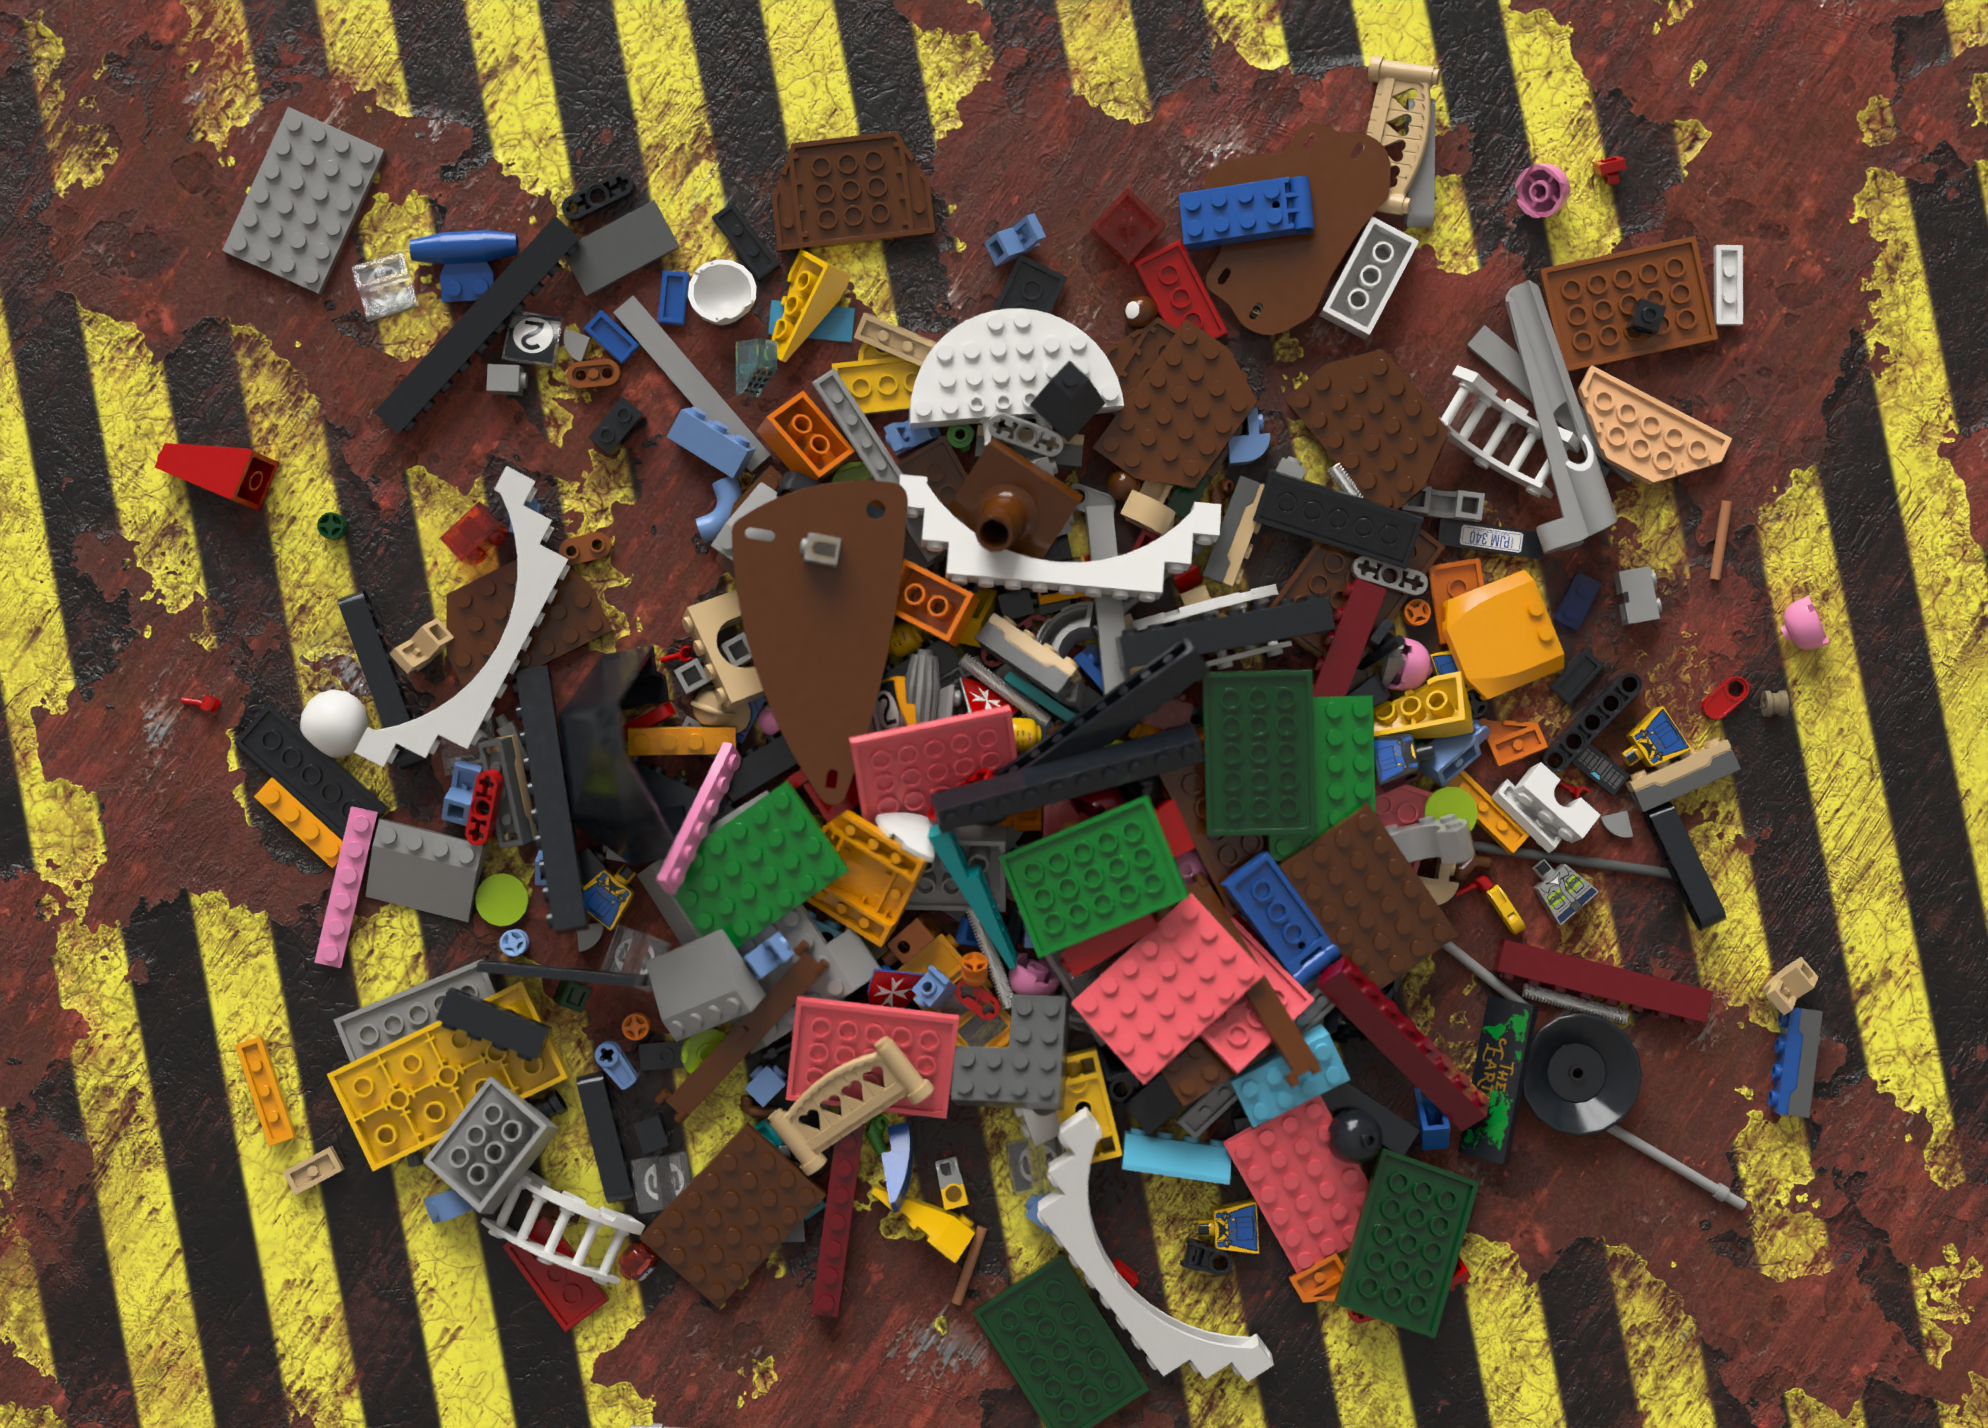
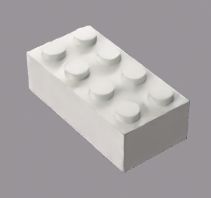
[1319,216,1419,340]

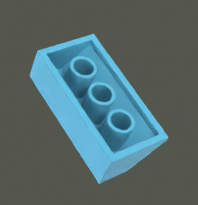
[1120,1127,1231,1185]

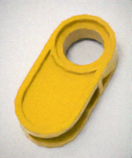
[1485,884,1526,935]

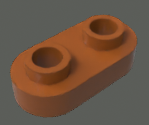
[567,359,621,389]
[559,532,612,566]

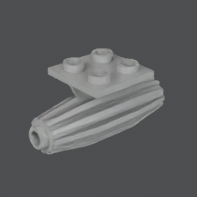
[905,649,964,724]

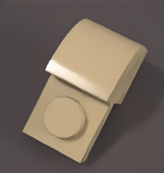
[1120,490,1176,537]
[390,618,455,674]
[1419,857,1459,905]
[1763,957,1818,1015]

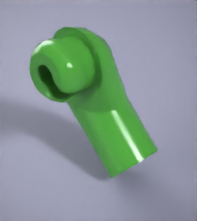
[866,1115,888,1155]

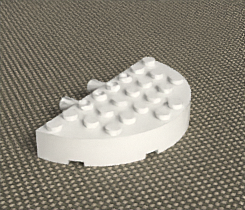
[909,308,1124,447]

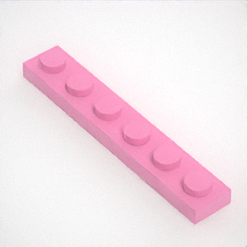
[656,742,742,895]
[314,806,378,968]

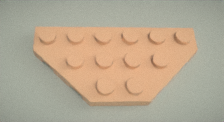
[1578,365,1732,485]

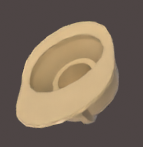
[690,685,751,733]

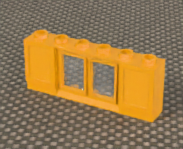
[896,932,1011,1048]

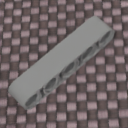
[1404,98,1435,228]

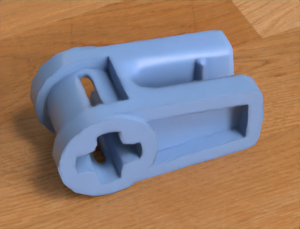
[595,1040,639,1090]

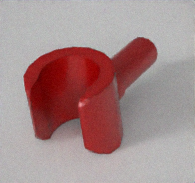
[660,646,699,663]
[181,694,220,712]
[1557,780,1591,802]
[1455,875,1493,897]

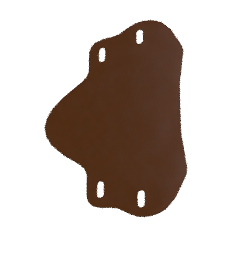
[1203,122,1391,335]

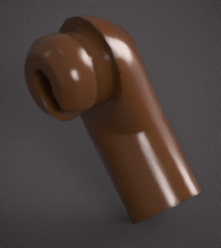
[1209,479,1235,516]
[1454,855,1491,881]
[739,1095,776,1119]

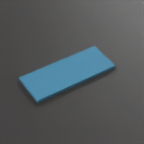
[768,300,855,343]

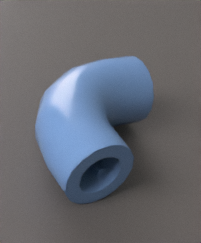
[696,476,742,543]

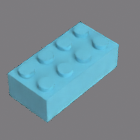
[1229,1024,1350,1128]

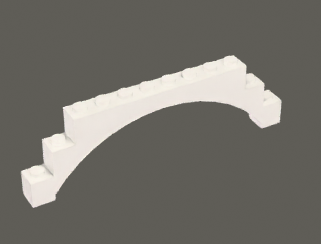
[354,466,570,767]
[899,475,1221,602]
[1037,1107,1274,1382]

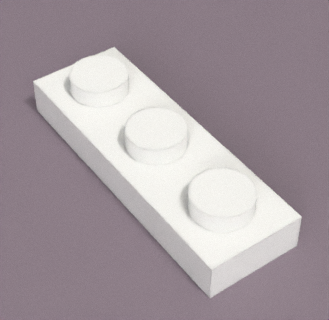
[1714,245,1743,326]
[1491,779,1562,853]

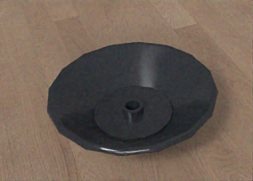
[1522,1013,1642,1137]

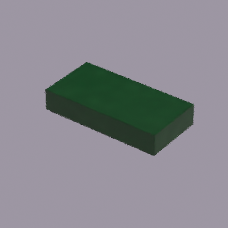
[1167,474,1211,520]

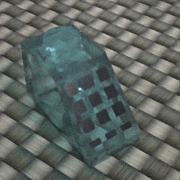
[736,338,777,398]

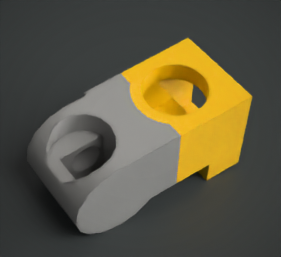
[935,1156,969,1210]

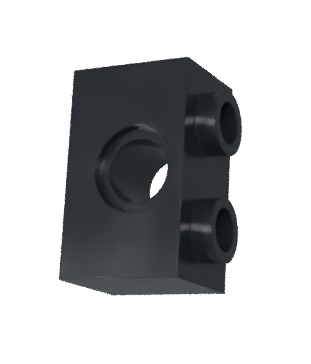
[588,397,647,458]

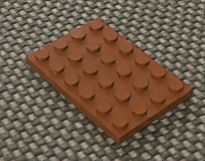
[1539,236,1718,372]

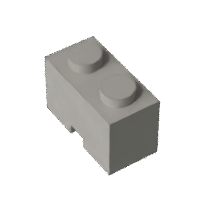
[1613,566,1662,626]

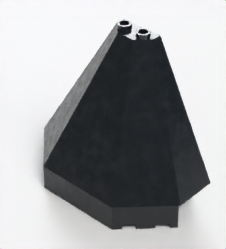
[558,645,686,866]

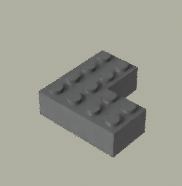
[951,994,1071,1110]

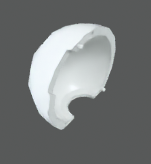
[688,260,756,325]
[300,690,369,758]

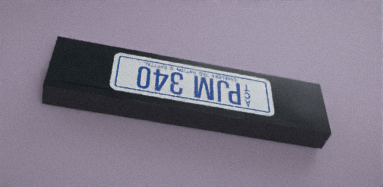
[1436,518,1543,560]

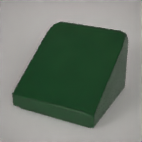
[553,980,592,1013]

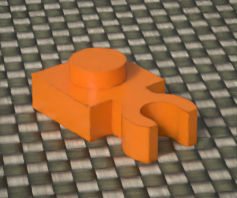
[996,807,1043,832]

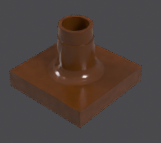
[947,437,1083,560]

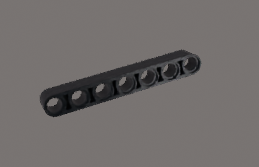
[338,589,428,770]

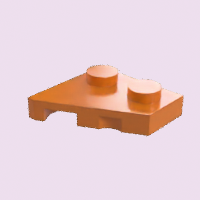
[1479,718,1548,768]
[1289,1252,1344,1302]

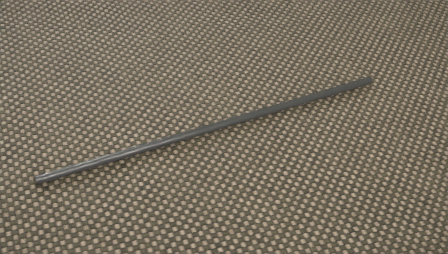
[1472,840,1710,879]

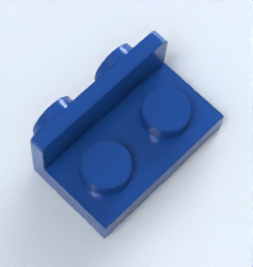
[1073,643,1104,694]

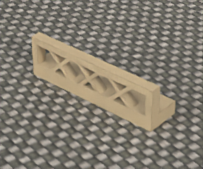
[854,313,937,366]

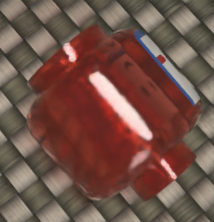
[618,1241,658,1281]

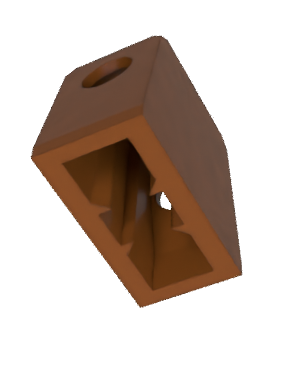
[881,910,942,968]

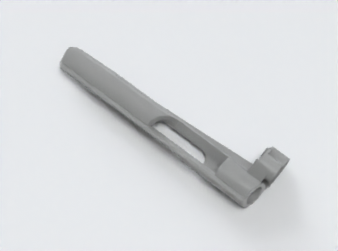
[1505,280,1618,554]

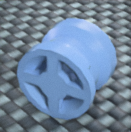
[500,929,530,956]

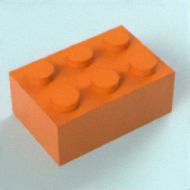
[756,391,855,482]
[895,559,981,647]

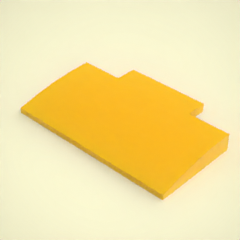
[327,980,571,1171]

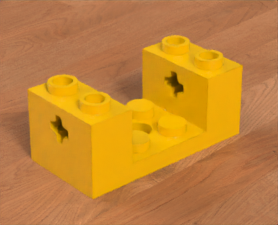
[1056,1046,1123,1164]

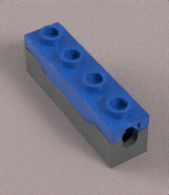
[1768,1007,1823,1118]

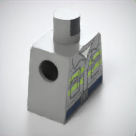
[1532,859,1599,925]

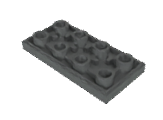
[565,200,680,298]

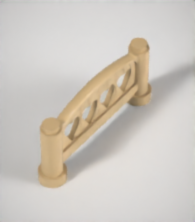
[1363,55,1441,215]
[768,1036,934,1176]

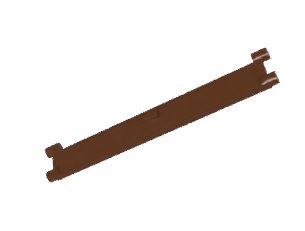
[1186,872,1322,1088]
[655,940,830,1124]

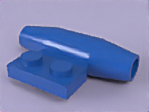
[409,230,519,302]

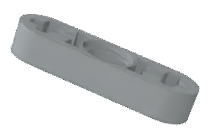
[988,412,1063,456]
[1351,556,1428,596]

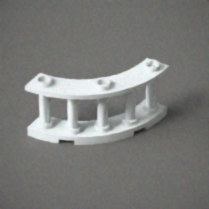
[1441,365,1582,499]
[1132,584,1292,670]
[481,1169,645,1285]

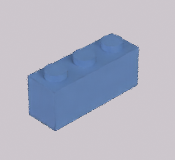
[667,407,756,478]

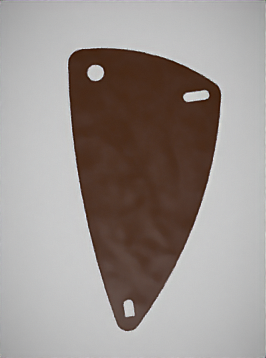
[731,480,908,805]

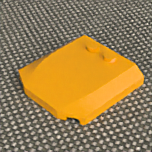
[1442,570,1564,701]
[806,809,927,947]

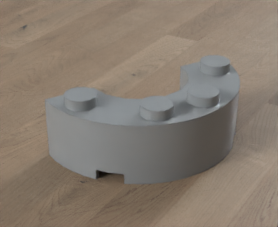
[1036,602,1096,713]
[1385,814,1475,864]

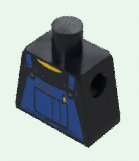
[1374,734,1436,793]

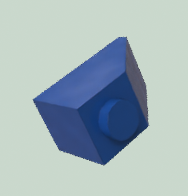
[1414,1088,1450,1150]

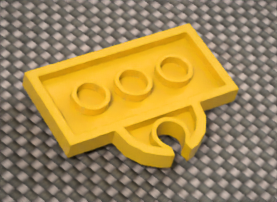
[832,342,921,415]

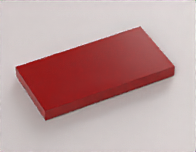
[1133,239,1228,340]
[502,1217,609,1333]

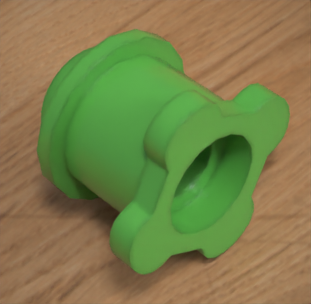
[947,424,975,452]

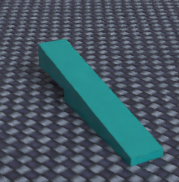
[928,824,1018,969]

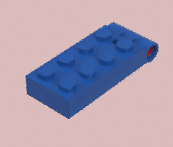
[1179,176,1315,251]
[1220,851,1341,987]

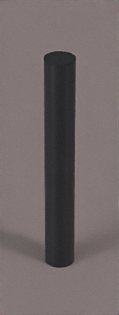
[1356,635,1405,670]

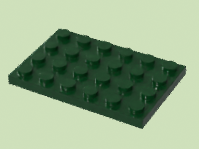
[1203,670,1316,836]
[1334,1148,1480,1339]
[972,1252,1150,1428]

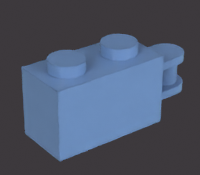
[1421,718,1490,788]

